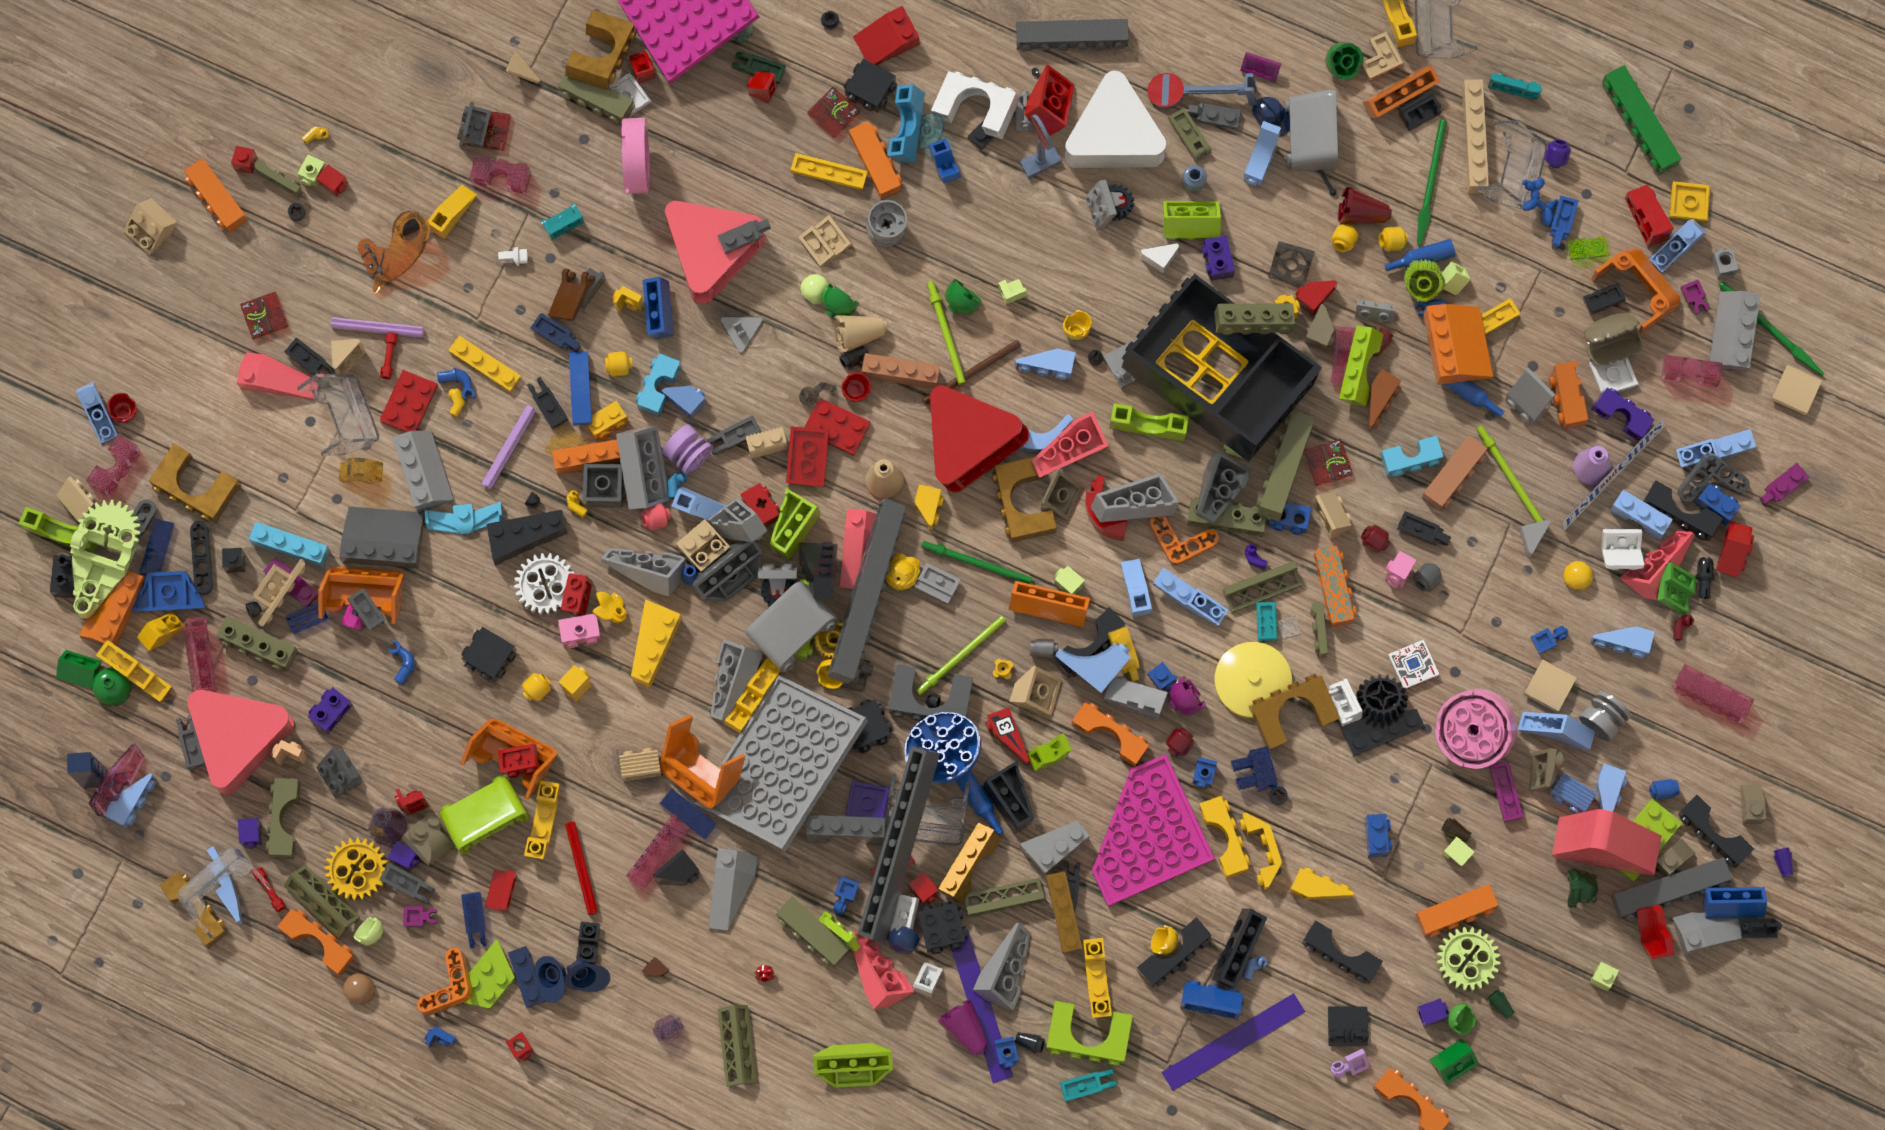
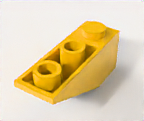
[427,185,477,239]
[1290,867,1354,900]

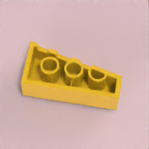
[631,599,682,688]

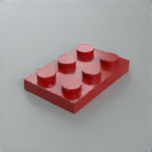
[379,370,438,432]
[805,397,871,456]
[786,426,829,487]

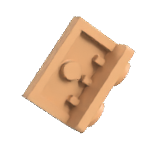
[272,740,307,766]

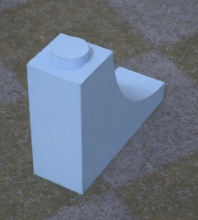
[1243,121,1281,186]
[1056,643,1131,693]
[1518,712,1595,750]

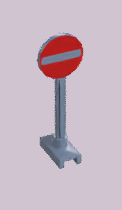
[1147,73,1257,109]
[1020,115,1062,179]

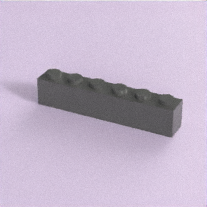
[1016,19,1129,51]
[1611,857,1732,921]

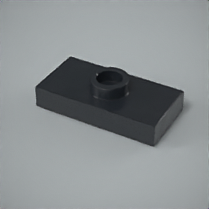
[1583,283,1626,315]

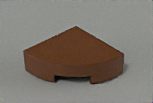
[642,957,670,976]

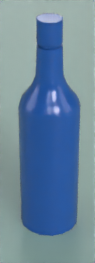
[1384,239,1456,272]
[1443,381,1505,417]
[955,770,1004,835]

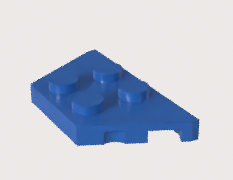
[132,571,206,612]

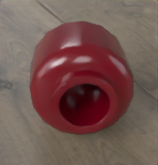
[1360,525,1390,553]
[1166,727,1195,757]

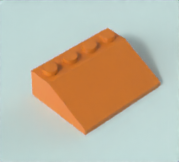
[1423,304,1493,385]

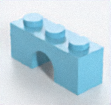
[636,353,681,417]
[1380,436,1443,478]

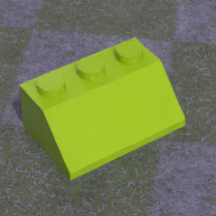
[1163,201,1221,240]

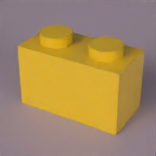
[558,665,592,702]

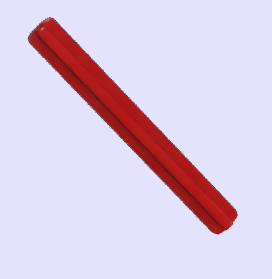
[565,821,598,915]

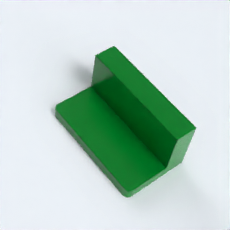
[56,650,102,689]
[1430,1039,1479,1085]

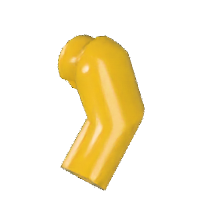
[301,127,329,145]
[448,389,465,417]
[567,490,588,518]

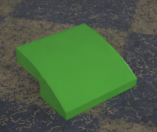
[1658,562,1696,615]

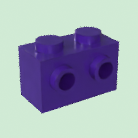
[1201,235,1235,281]
[308,687,353,735]

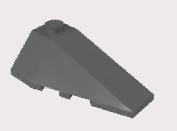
[1196,452,1251,524]

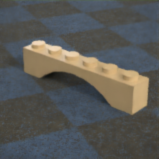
[1462,79,1489,194]

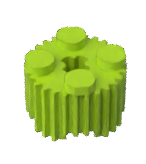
[1404,259,1443,302]

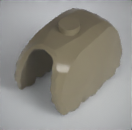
[1584,313,1643,366]

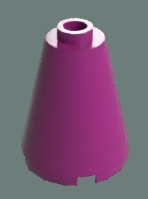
[937,999,988,1056]

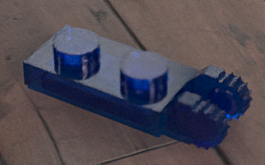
[461,892,487,949]

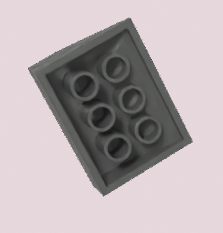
[339,507,425,569]

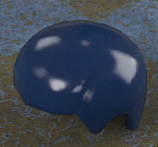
[888,926,920,954]

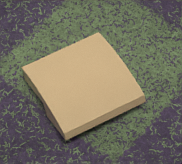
[798,215,853,266]
[1771,365,1822,416]
[1523,659,1577,713]

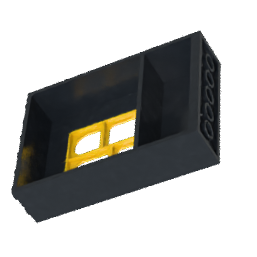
[1121,273,1322,462]

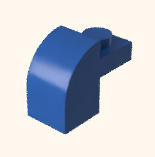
[929,139,961,183]

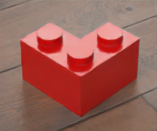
[1716,521,1754,577]

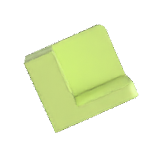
[1442,261,1471,295]
[998,279,1027,305]
[1442,837,1474,866]

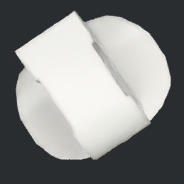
[498,247,528,266]

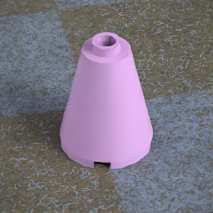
[1573,446,1612,486]

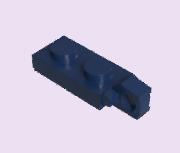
[530,313,581,352]

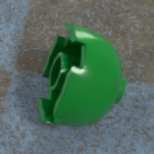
[1325,42,1364,80]
[945,279,982,315]
[821,283,860,318]
[92,668,132,706]

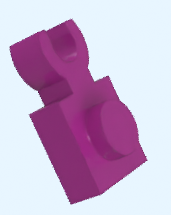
[1680,279,1709,316]
[403,906,438,927]

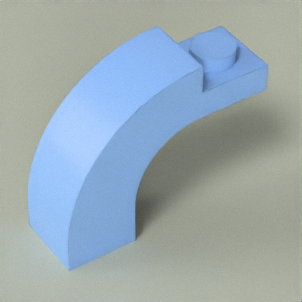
[1019,414,1074,454]

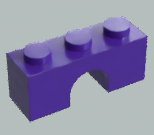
[1591,387,1655,441]

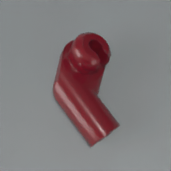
[1673,615,1694,641]

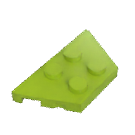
[459,940,515,1009]

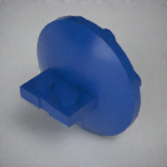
[904,712,981,784]

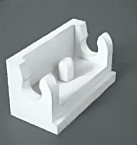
[1329,678,1362,726]

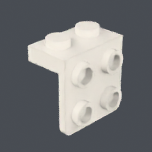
[1601,529,1644,570]

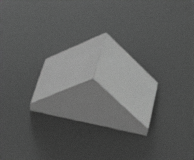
[1519,520,1551,558]

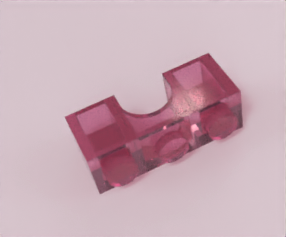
[470,156,531,194]
[1660,355,1723,387]
[86,434,141,497]

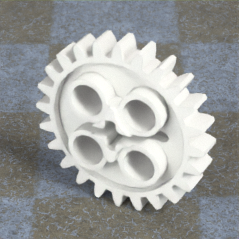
[514,553,575,615]

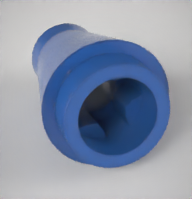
[682,565,699,586]

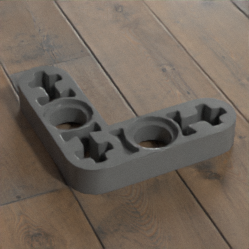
[1678,453,1750,502]

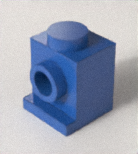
[1192,757,1217,789]
[994,1036,1019,1068]

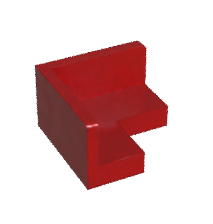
[1636,904,1675,960]

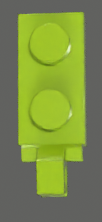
[818,912,861,952]

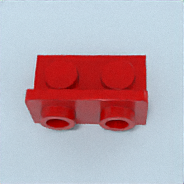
[561,573,593,617]
[498,743,541,778]
[394,788,429,816]

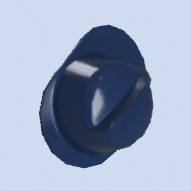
[1252,97,1290,136]
[534,956,566,1003]
[565,960,610,992]

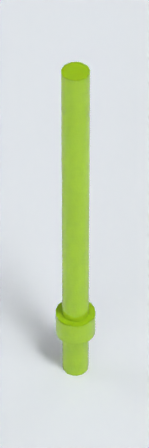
[927,281,966,385]
[1476,425,1544,523]
[915,616,1006,696]

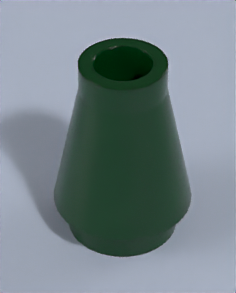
[1487,989,1515,1019]

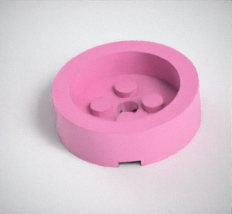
[622,118,650,194]
[1435,689,1517,769]

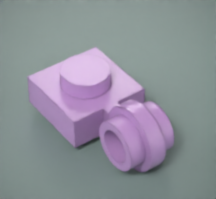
[1331,1049,1370,1078]

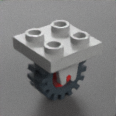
[1086,180,1135,230]
[758,563,798,606]

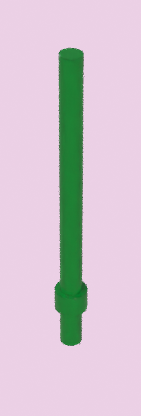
[921,541,1032,584]

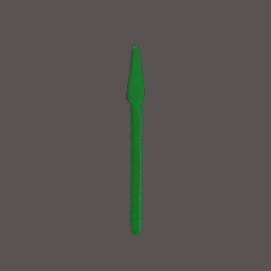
[1417,119,1446,246]
[1719,282,1824,376]

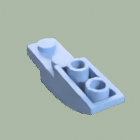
[1676,429,1756,468]
[1152,568,1228,626]

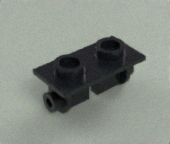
[1739,918,1782,938]

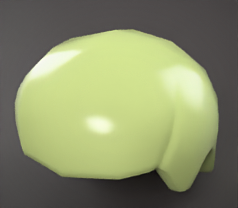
[800,274,828,305]
[354,917,384,946]

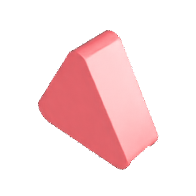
[665,201,765,304]
[188,690,294,795]
[1552,809,1662,875]

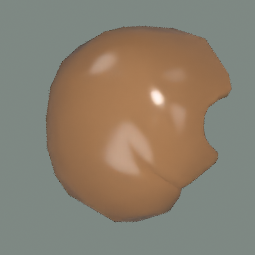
[343,973,375,1004]

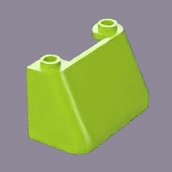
[439,775,530,856]

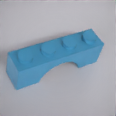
[887,84,925,164]

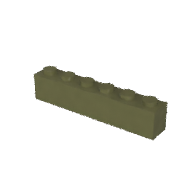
[1256,410,1315,522]

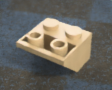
[123,198,177,255]
[56,476,100,524]
[676,519,730,572]

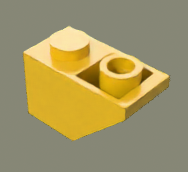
[915,484,944,530]
[137,612,185,651]

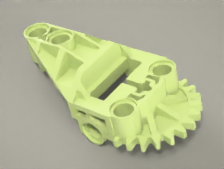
[70,500,141,619]

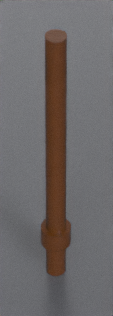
[922,340,1021,405]

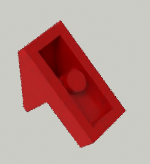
[629,51,656,84]

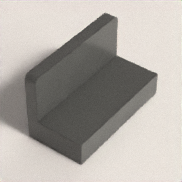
[578,268,606,309]
[347,588,385,631]

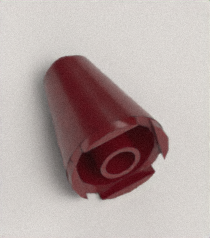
[1338,187,1392,224]

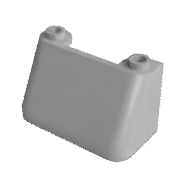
[1285,90,1338,171]
[745,582,840,673]

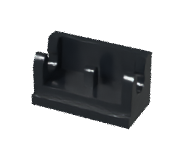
[1399,91,1442,131]

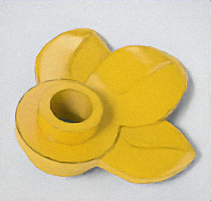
[593,592,627,623]

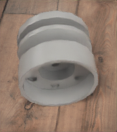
[866,200,907,247]
[1578,691,1631,742]

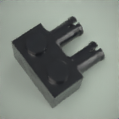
[50,554,75,598]

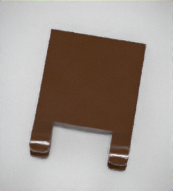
[548,268,595,321]

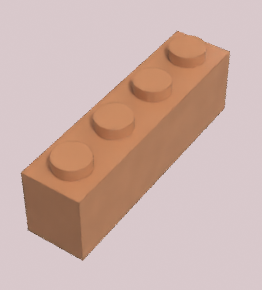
[862,353,940,389]
[1422,435,1487,511]

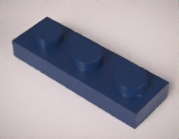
[508,946,545,1008]

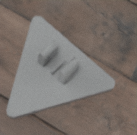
[721,317,762,353]

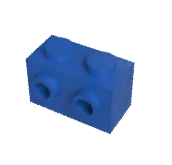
[1695,483,1741,526]
[1365,814,1392,857]

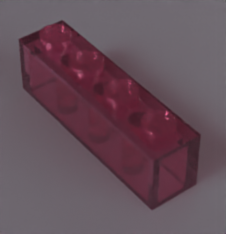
[183,617,217,693]
[1672,664,1754,723]

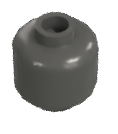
[1413,563,1442,591]

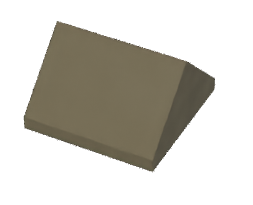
[1041,469,1083,521]

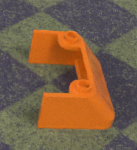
[1591,248,1680,335]
[318,566,403,624]
[660,715,745,808]
[460,719,557,799]

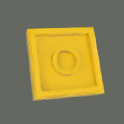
[1669,181,1710,223]

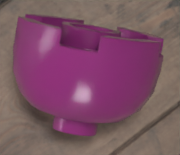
[1169,676,1206,715]

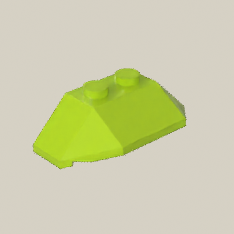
[813,1043,893,1088]

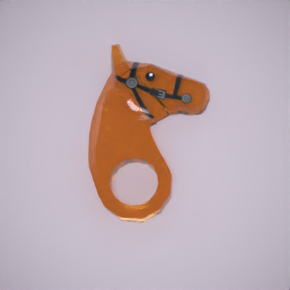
[357,211,430,293]

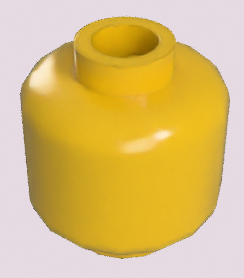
[1331,224,1358,252]
[1379,227,1408,252]
[604,351,633,377]
[522,673,551,701]

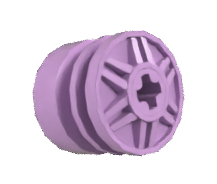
[662,424,713,475]

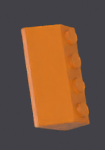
[79,570,145,646]

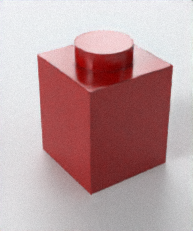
[231,146,257,174]
[316,164,348,197]
[908,872,939,905]

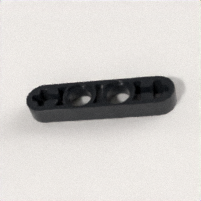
[190,521,213,595]

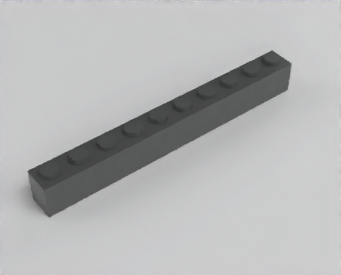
[827,498,906,684]
[858,746,940,941]

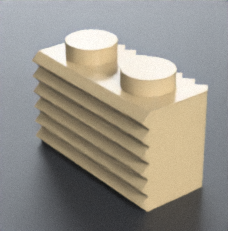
[746,426,788,459]
[619,748,662,781]

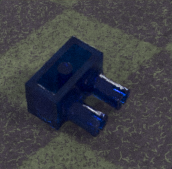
[1231,746,1278,792]

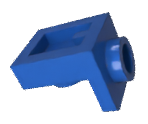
[1147,662,1177,692]
[425,1026,457,1048]

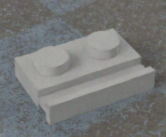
[914,563,961,605]

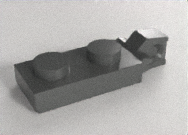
[1188,103,1241,130]
[717,219,771,254]

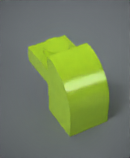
[1027,733,1072,771]

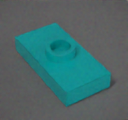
[1256,602,1277,641]

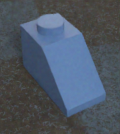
[662,386,706,419]

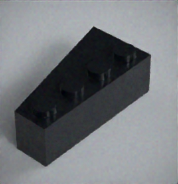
[486,510,567,566]
[799,542,838,599]

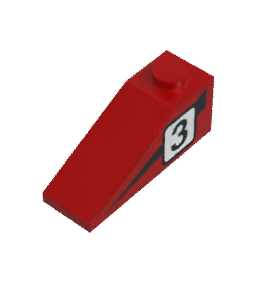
[985,707,1030,766]

